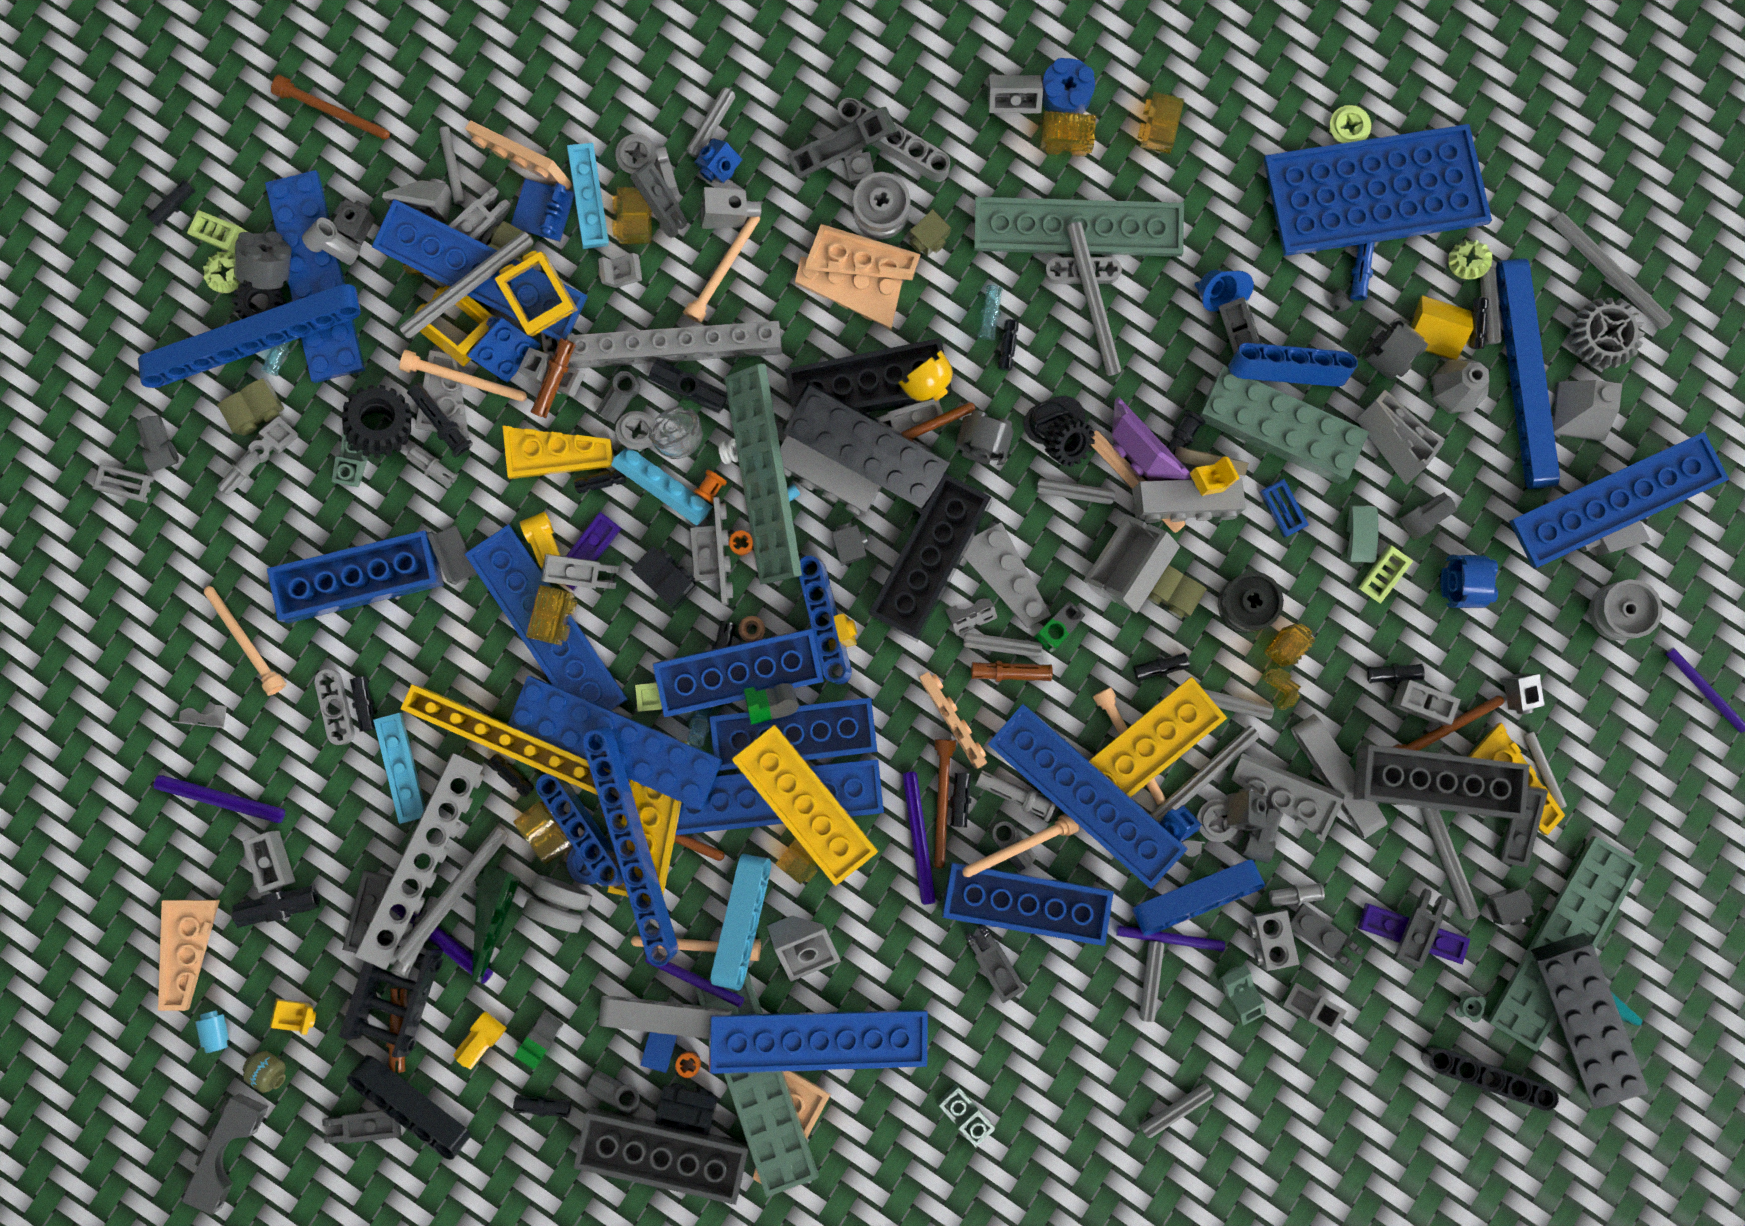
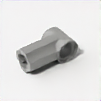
[302,218,361,265]

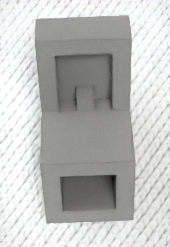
[518,347,585,398]
[1283,983,1347,1035]

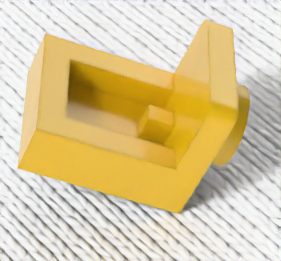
[1190,456,1239,496]
[828,613,857,651]
[270,999,316,1035]

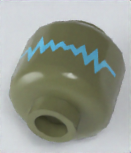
[243,1051,286,1093]

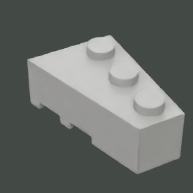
[1356,390,1444,485]

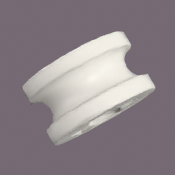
[719,438,739,464]

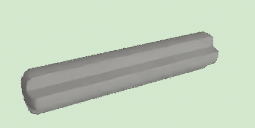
[687,87,735,158]
[1480,267,1501,345]
[1037,478,1115,505]
[963,633,1042,657]
[1203,689,1274,720]
[1139,941,1164,1022]
[1141,1083,1214,1138]

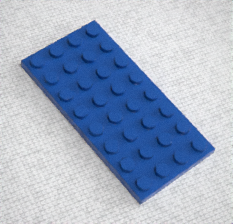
[1263,124,1492,256]

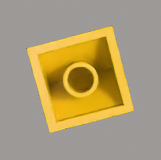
[1411,295,1473,360]

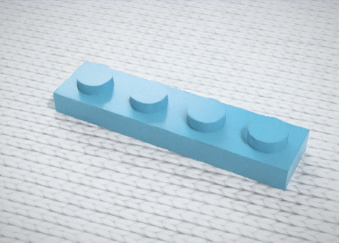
[567,143,609,249]
[611,447,713,526]
[373,713,425,824]

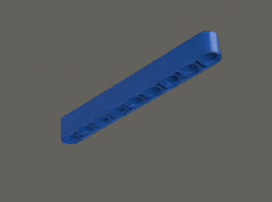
[1496,258,1560,489]
[138,284,361,388]
[583,727,678,966]

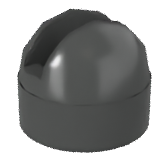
[1330,289,1354,312]

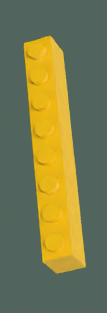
[400,684,611,795]

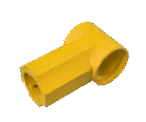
[520,511,561,568]
[453,1011,507,1070]

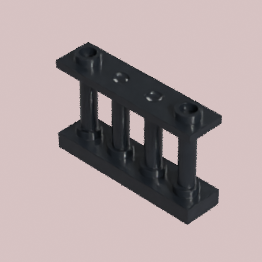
[338,930,444,1058]

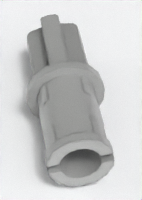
[406,446,458,489]
[217,450,260,495]
[1269,883,1325,906]

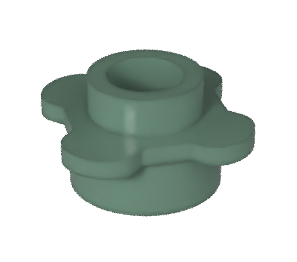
[1455,991,1486,1023]

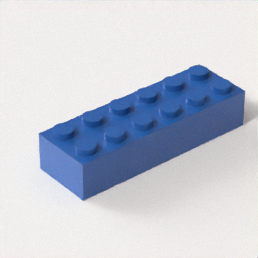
[267,530,444,623]
[653,628,824,717]
[710,698,878,771]
[942,862,1114,946]

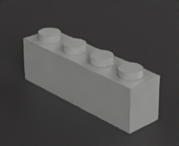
[780,435,881,516]
[1132,478,1246,523]

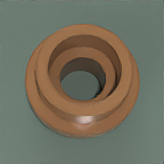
[739,616,765,642]

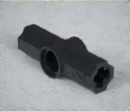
[647,359,728,414]
[231,885,320,928]

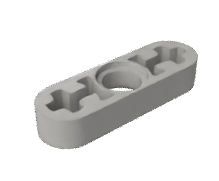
[1045,257,1122,284]
[315,669,355,745]

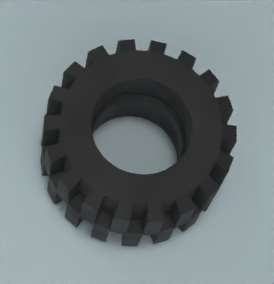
[342,384,411,458]

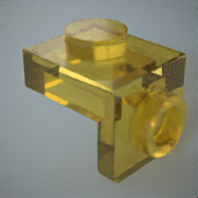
[1263,668,1301,710]

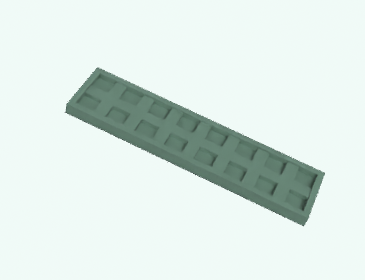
[724,364,802,585]
[1486,836,1643,1052]
[694,969,819,1197]

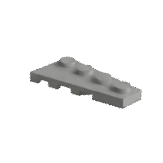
[963,522,1051,628]
[1231,753,1345,842]

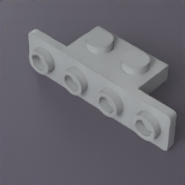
[690,497,733,605]

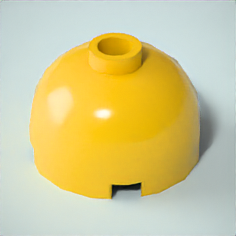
[898,351,953,402]

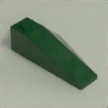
[472,866,521,983]

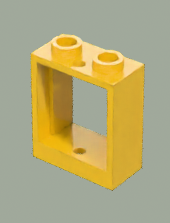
[494,250,578,337]
[415,285,494,367]

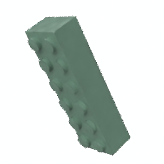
[1198,366,1369,485]

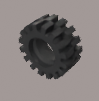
[232,280,286,319]
[1043,414,1095,467]

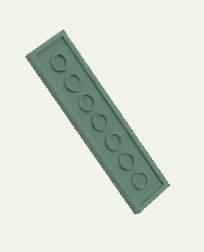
[974,197,1184,257]

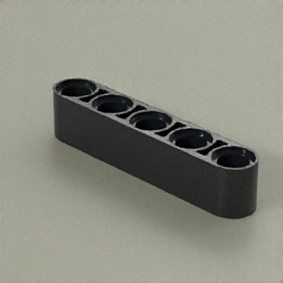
[1421,1045,1559,1111]
[346,1055,471,1160]

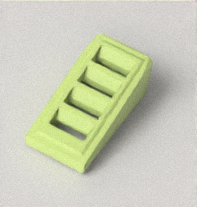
[187,210,247,254]
[1358,544,1413,604]

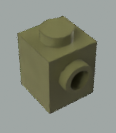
[909,209,951,257]

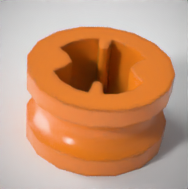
[729,530,753,555]
[676,1051,701,1078]

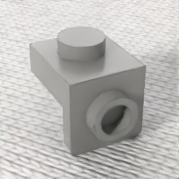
[598,253,642,288]

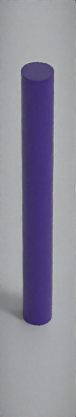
[1665,647,1745,733]
[1116,925,1225,952]
[645,956,744,1008]

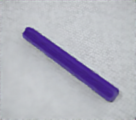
[903,771,936,905]
[153,775,286,823]
[390,904,493,984]

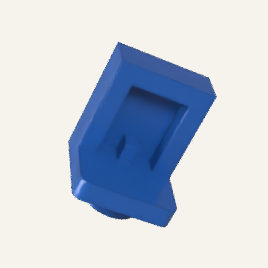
[1160,805,1202,842]

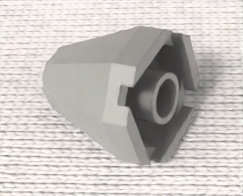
[1431,359,1489,414]

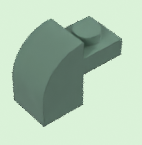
[1219,965,1267,1026]

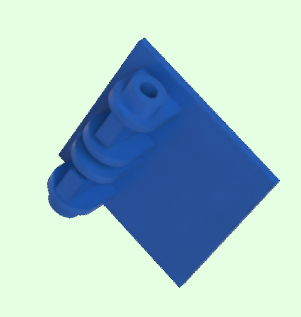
[511,179,574,242]
[467,316,541,383]

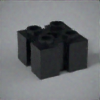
[630,546,697,611]

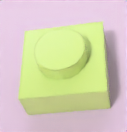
[635,683,663,712]

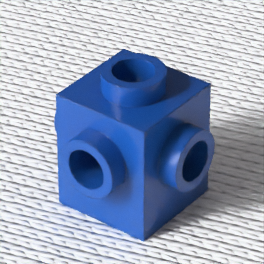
[695,138,742,184]

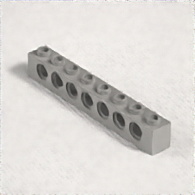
[567,321,782,369]
[354,753,485,969]

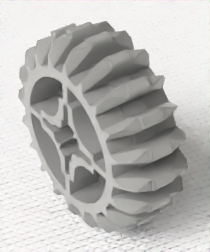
[1569,298,1645,369]

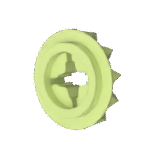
[1329,105,1371,143]
[1448,239,1492,279]
[203,251,243,293]

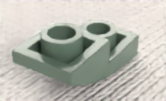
[332,433,368,487]
[1346,505,1378,562]
[936,1084,996,1147]

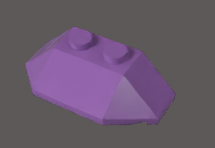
[1112,397,1190,481]

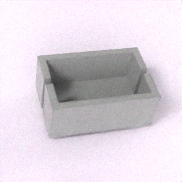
[1084,515,1180,613]

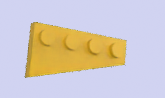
[503,426,614,479]
[1468,723,1565,835]

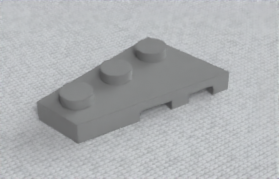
[415,350,469,438]

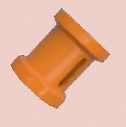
[693,469,727,504]

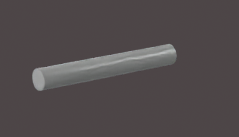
[439,126,465,204]
[1524,731,1567,809]

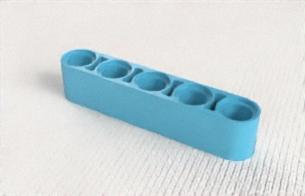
[711,854,771,990]

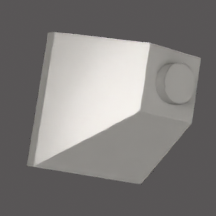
[382,179,453,223]
[1552,380,1622,442]
[767,916,841,981]

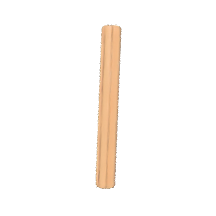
[1090,430,1186,533]

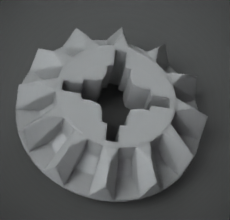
[615,134,657,175]
[615,411,658,452]
[1197,799,1238,842]

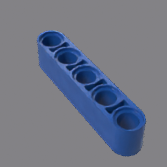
[1228,343,1358,387]
[799,555,852,685]
[536,774,624,887]
[1132,860,1265,936]

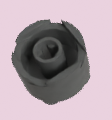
[234,232,291,289]
[1363,318,1428,380]
[954,410,1014,465]

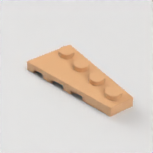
[158,900,220,1011]

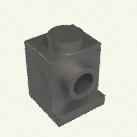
[1500,673,1544,714]

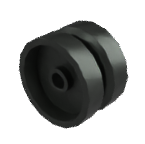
[1217,571,1284,633]

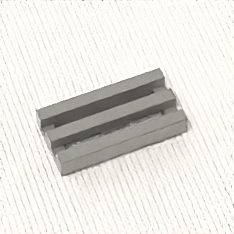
[92,464,154,503]

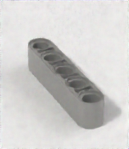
[838,98,950,182]
[1291,714,1387,839]
[598,996,732,1039]

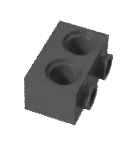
[1218,297,1262,355]

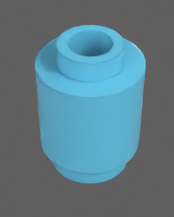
[195,1010,229,1053]

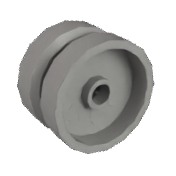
[852,172,910,239]
[1589,579,1663,641]
[522,875,593,933]

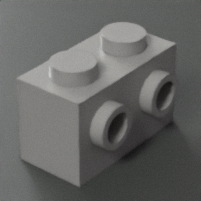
[988,75,1043,114]
[242,831,296,893]

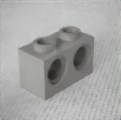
[1391,680,1461,726]
[1248,908,1299,971]

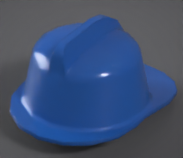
[1194,270,1254,312]

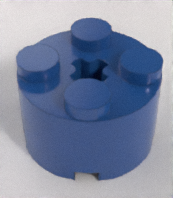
[1042,58,1095,120]
[1440,554,1498,608]

